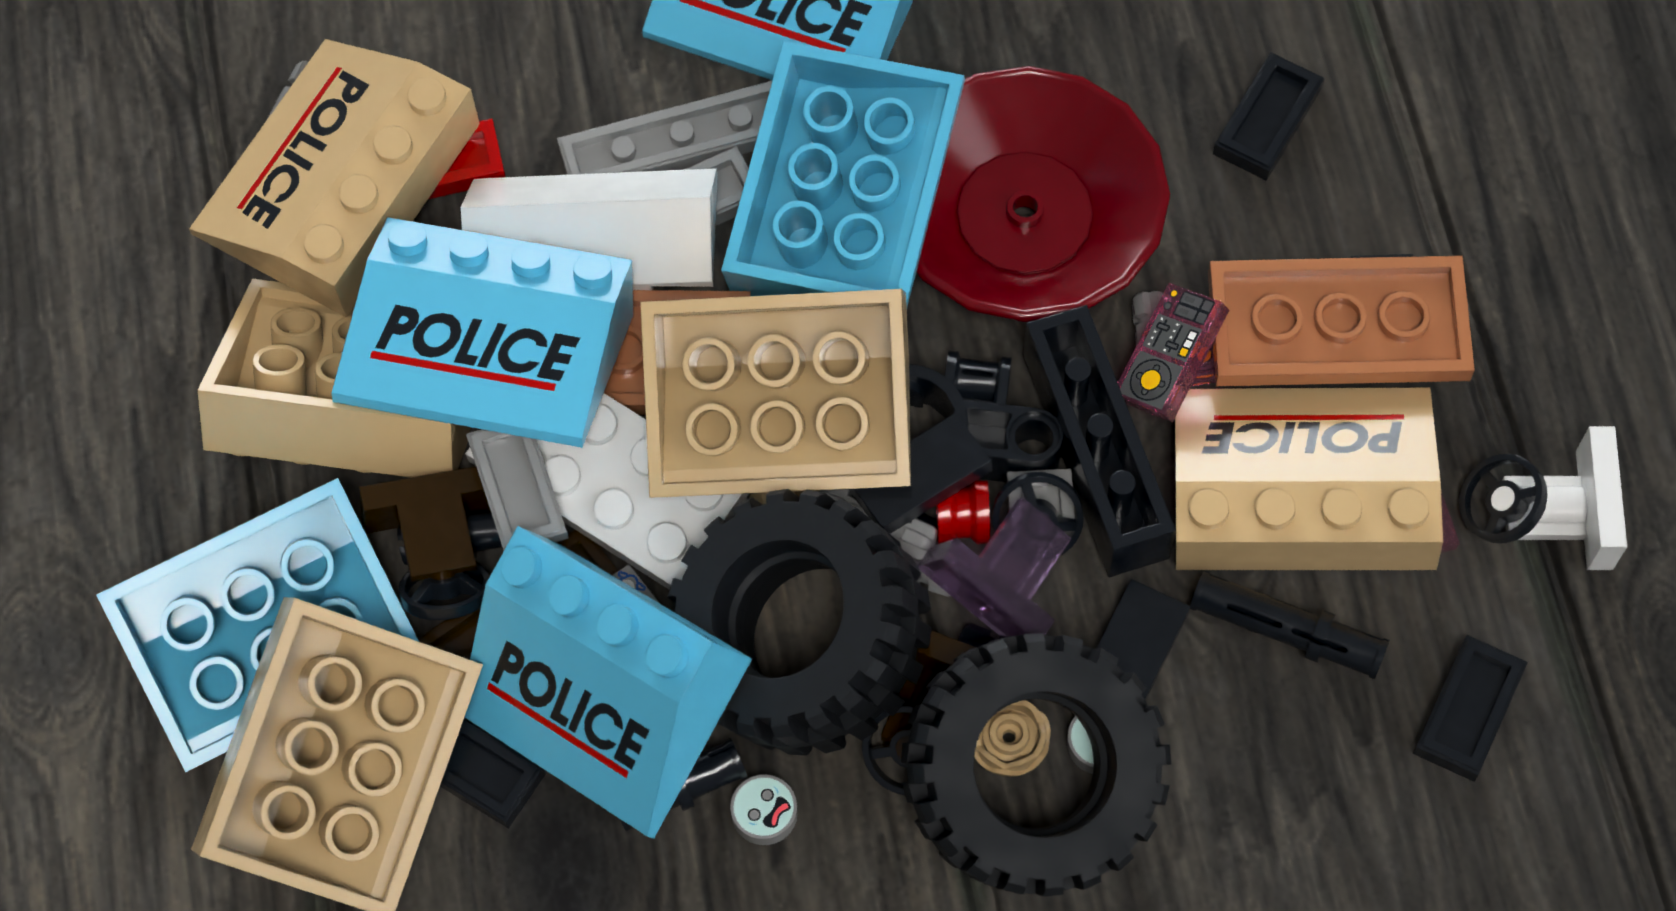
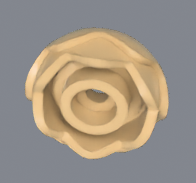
[974,700,1051,777]

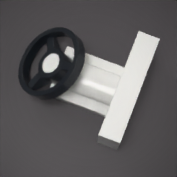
[1459,426,1627,570]

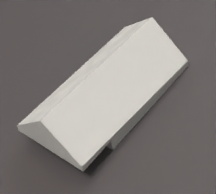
[460,168,718,290]

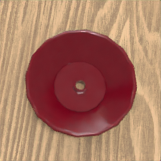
[916,66,1171,322]

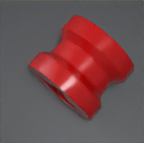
[936,480,990,545]

